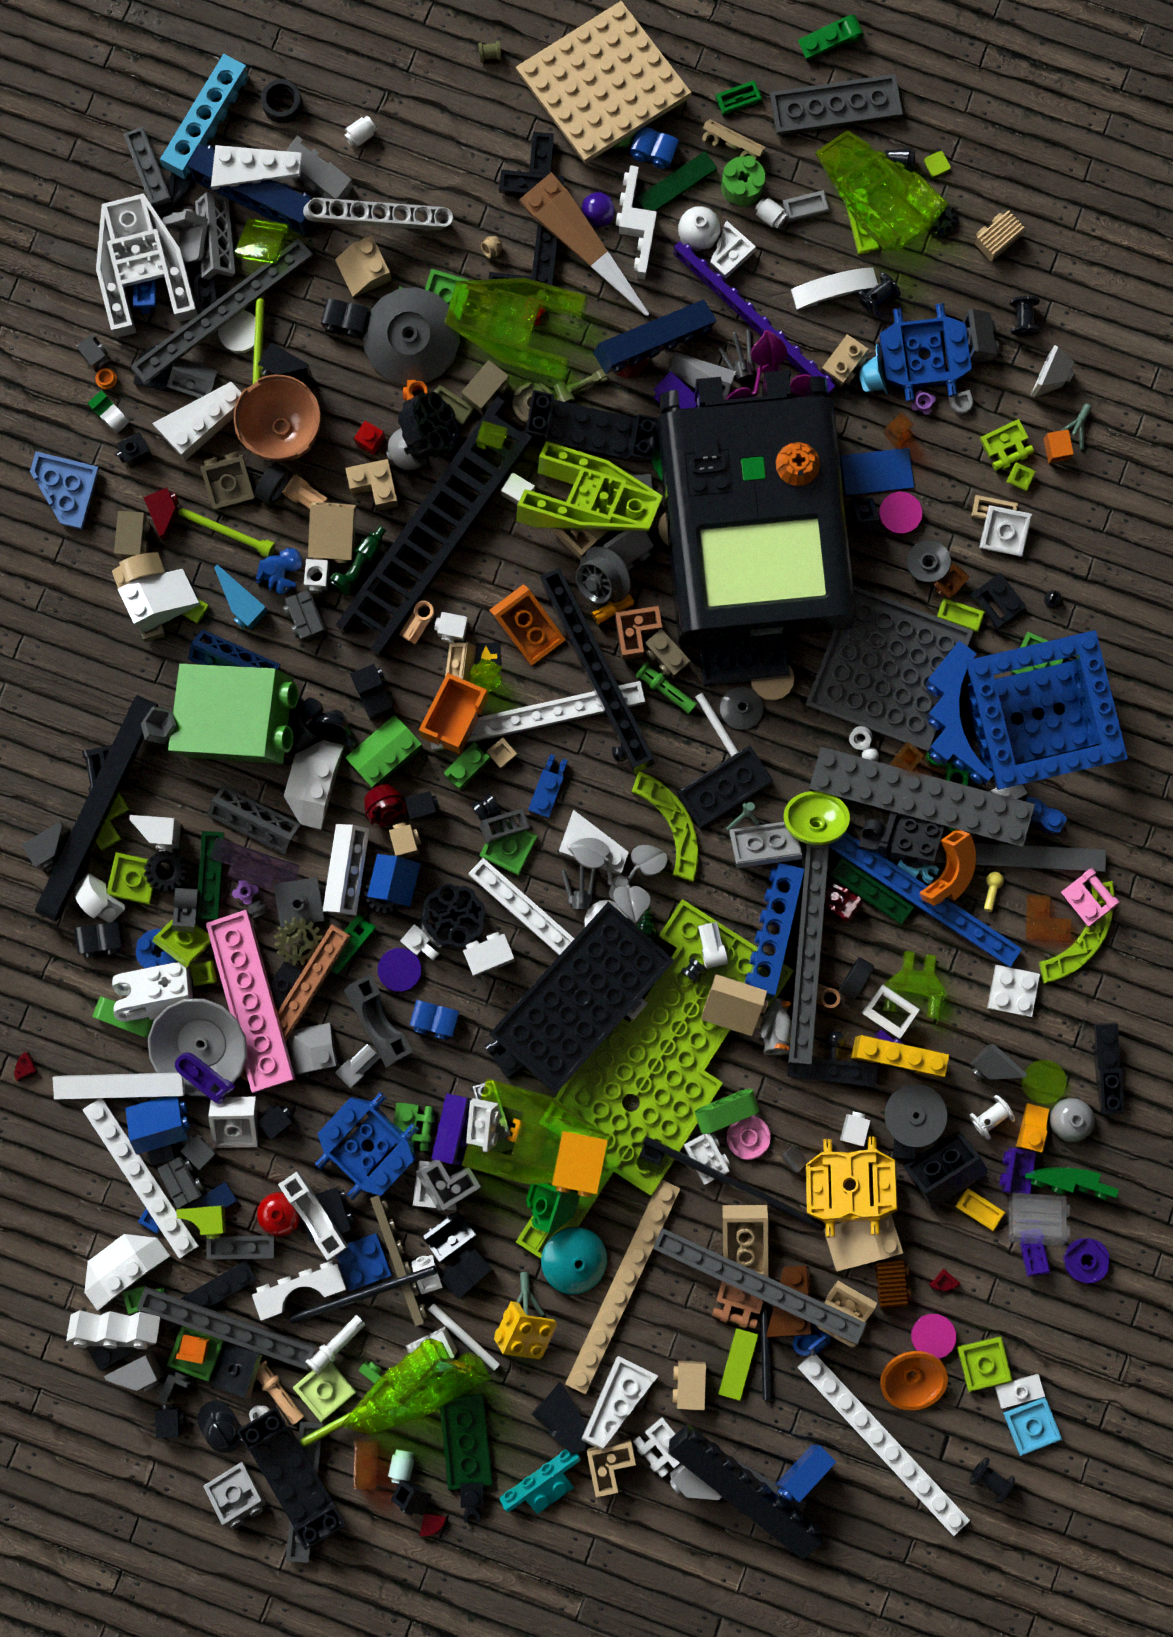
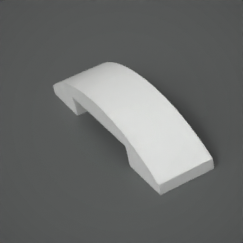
[791,268,878,310]

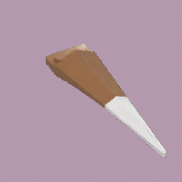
[519,172,649,316]

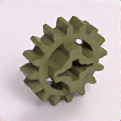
[274,917,323,965]

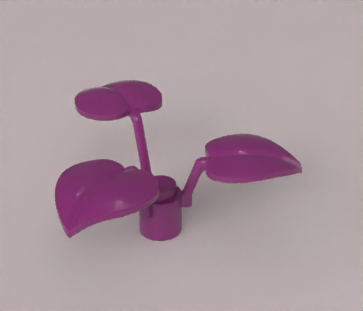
[726,330,811,400]

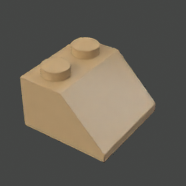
[335,235,392,298]

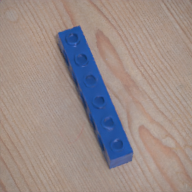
[745,862,804,999]

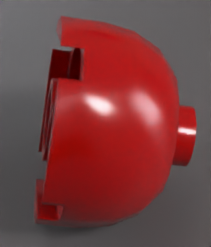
[257,1192,301,1237]

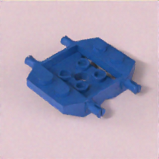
[879,303,972,402]
[315,1092,419,1200]

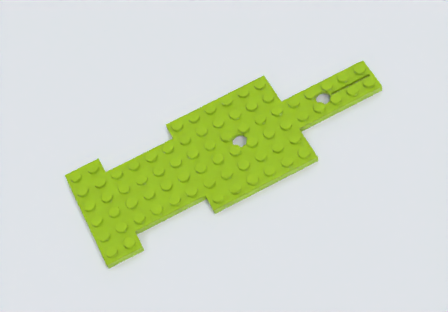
[516,899,794,1258]

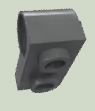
[172,888,198,932]

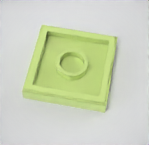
[293,1362,356,1422]

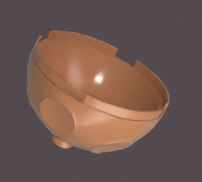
[234,375,321,462]

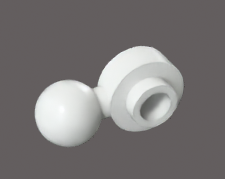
[849,726,879,762]

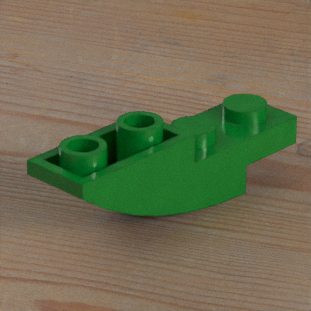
[1025,1167,1119,1200]

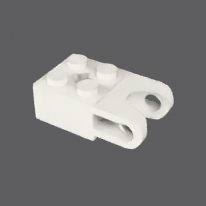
[112,962,193,1022]

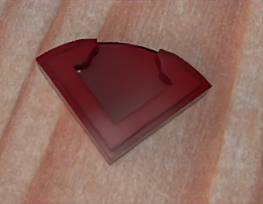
[14,1051,37,1081]
[928,1268,961,1291]
[419,1512,446,1536]

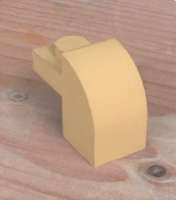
[112,552,165,589]

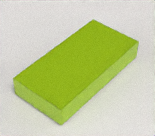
[937,598,984,633]

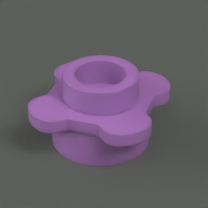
[911,391,936,415]
[232,879,258,905]

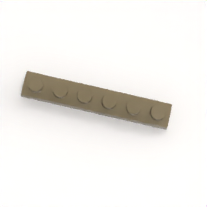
[370,1195,427,1327]

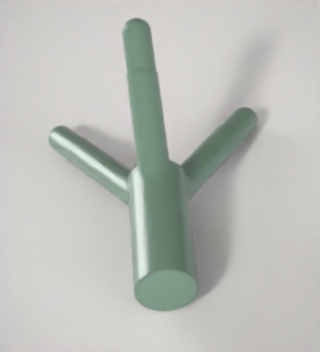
[1060,404,1092,450]
[726,801,761,831]
[517,1272,544,1316]

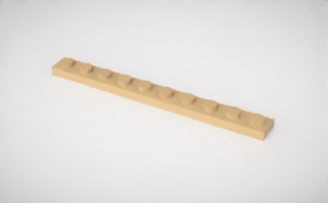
[565,1180,680,1394]

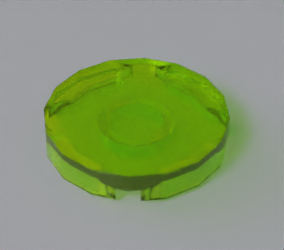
[1021,1060,1067,1104]

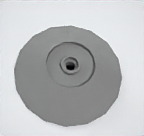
[148,999,247,1096]

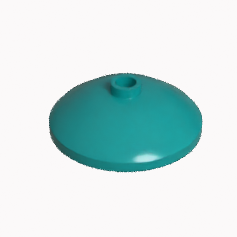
[541,1227,607,1294]

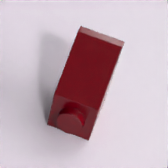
[143,488,180,541]

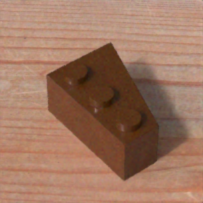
[766,1265,815,1338]

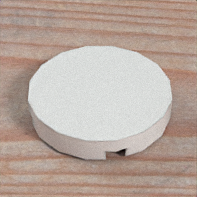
[218,310,255,353]

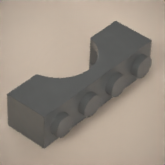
[344,974,413,1068]

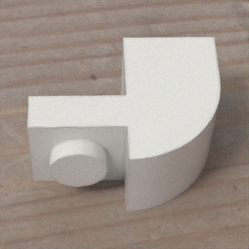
[74,873,125,922]

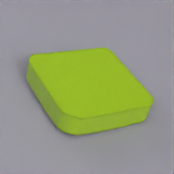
[924,151,950,177]

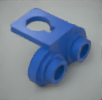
[793,1324,832,1356]

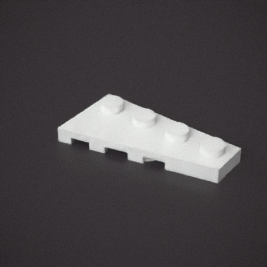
[211,145,302,190]
[581,1356,658,1450]

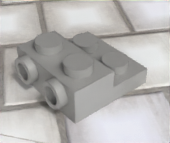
[203,1462,267,1529]

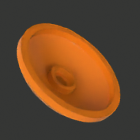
[880,1351,948,1410]

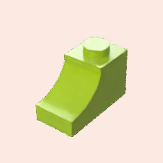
[176,1205,226,1239]

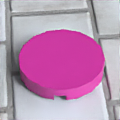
[879,492,922,535]
[911,1313,956,1358]

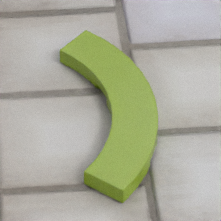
[631,772,698,882]
[1039,881,1114,984]

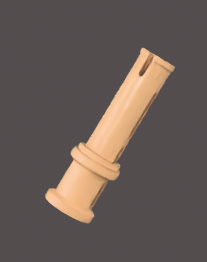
[256,1360,304,1425]

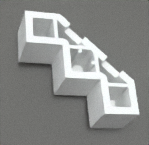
[66,1311,160,1349]

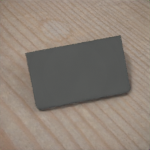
[167,358,217,398]

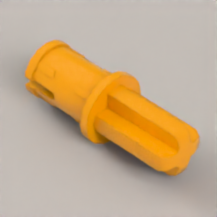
[592,594,634,625]

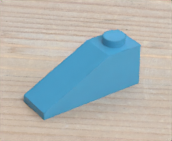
[214,565,268,630]

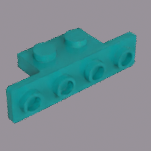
[499,1449,581,1514]

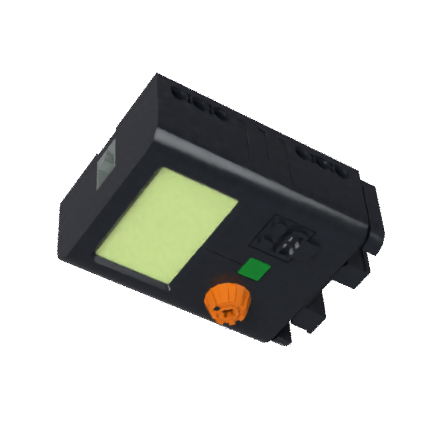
[657,370,857,646]

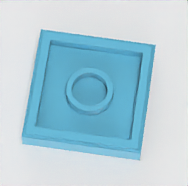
[1002,1397,1062,1456]

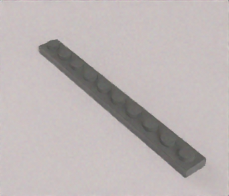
[131,239,313,385]
[788,844,829,1065]
[653,1228,867,1344]

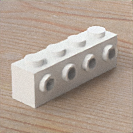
[323,824,369,916]

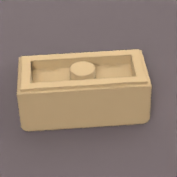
[445,643,476,683]

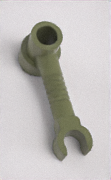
[553,369,608,404]

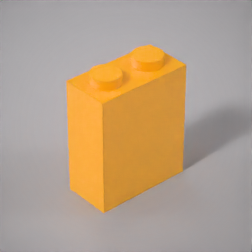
[552,1131,608,1197]

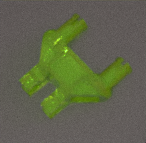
[882,951,947,1020]

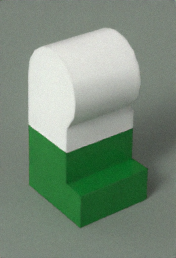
[87,390,129,434]

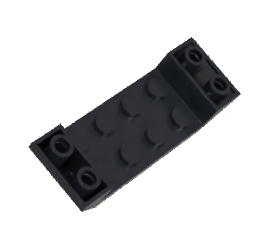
[525,390,658,461]
[237,1406,345,1550]

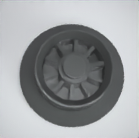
[576,546,631,603]
[884,1084,947,1147]

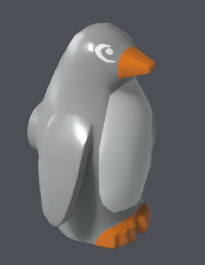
[759,998,792,1055]

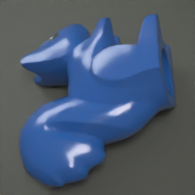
[256,548,302,595]

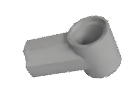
[335,1044,380,1089]

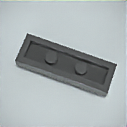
[207,1235,275,1259]

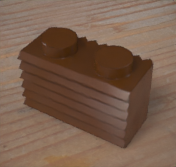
[875,1259,911,1308]

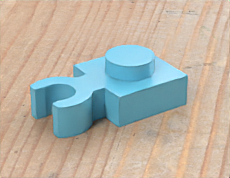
[897,860,939,884]

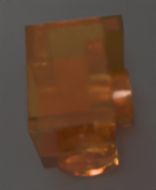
[883,412,914,448]

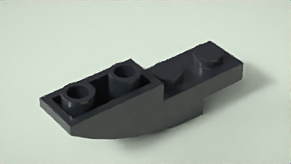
[1093,1022,1124,1114]

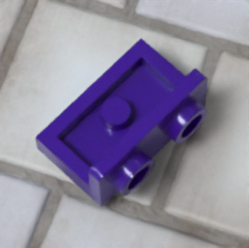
[999,1147,1036,1196]

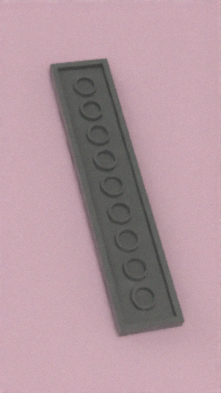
[809,747,1035,847]

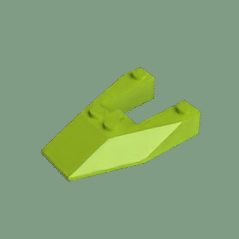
[516,441,663,531]

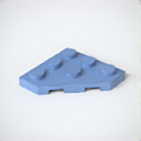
[30,451,100,530]

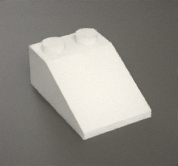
[118,569,200,633]

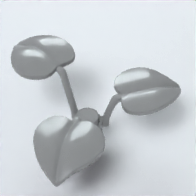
[568,838,668,923]

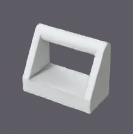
[862,984,920,1039]

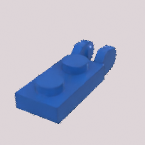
[528,754,568,818]

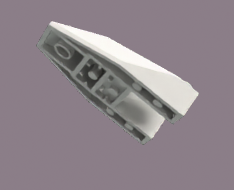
[96,194,198,338]

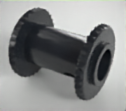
[857,273,901,316]
[1009,296,1041,337]
[969,1457,1015,1504]

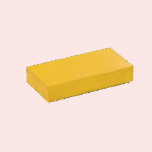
[955,1188,1006,1231]

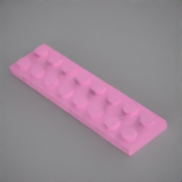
[206,910,295,1093]

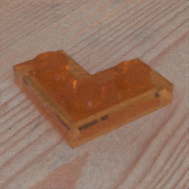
[1025,895,1071,941]

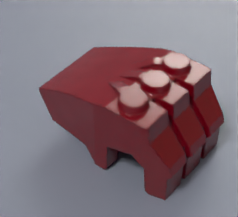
[824,883,863,923]

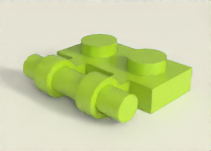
[979,419,1034,471]

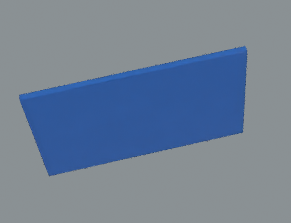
[841,448,914,496]

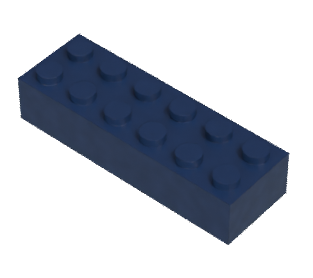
[188,144,318,238]

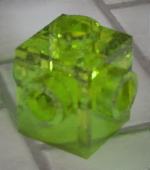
[469,658,502,695]

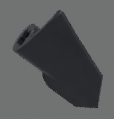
[531,1382,587,1453]

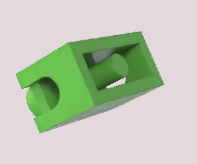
[444,742,491,791]

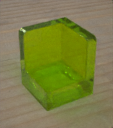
[476,421,508,449]

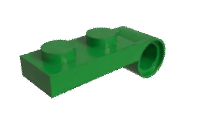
[798,14,864,61]

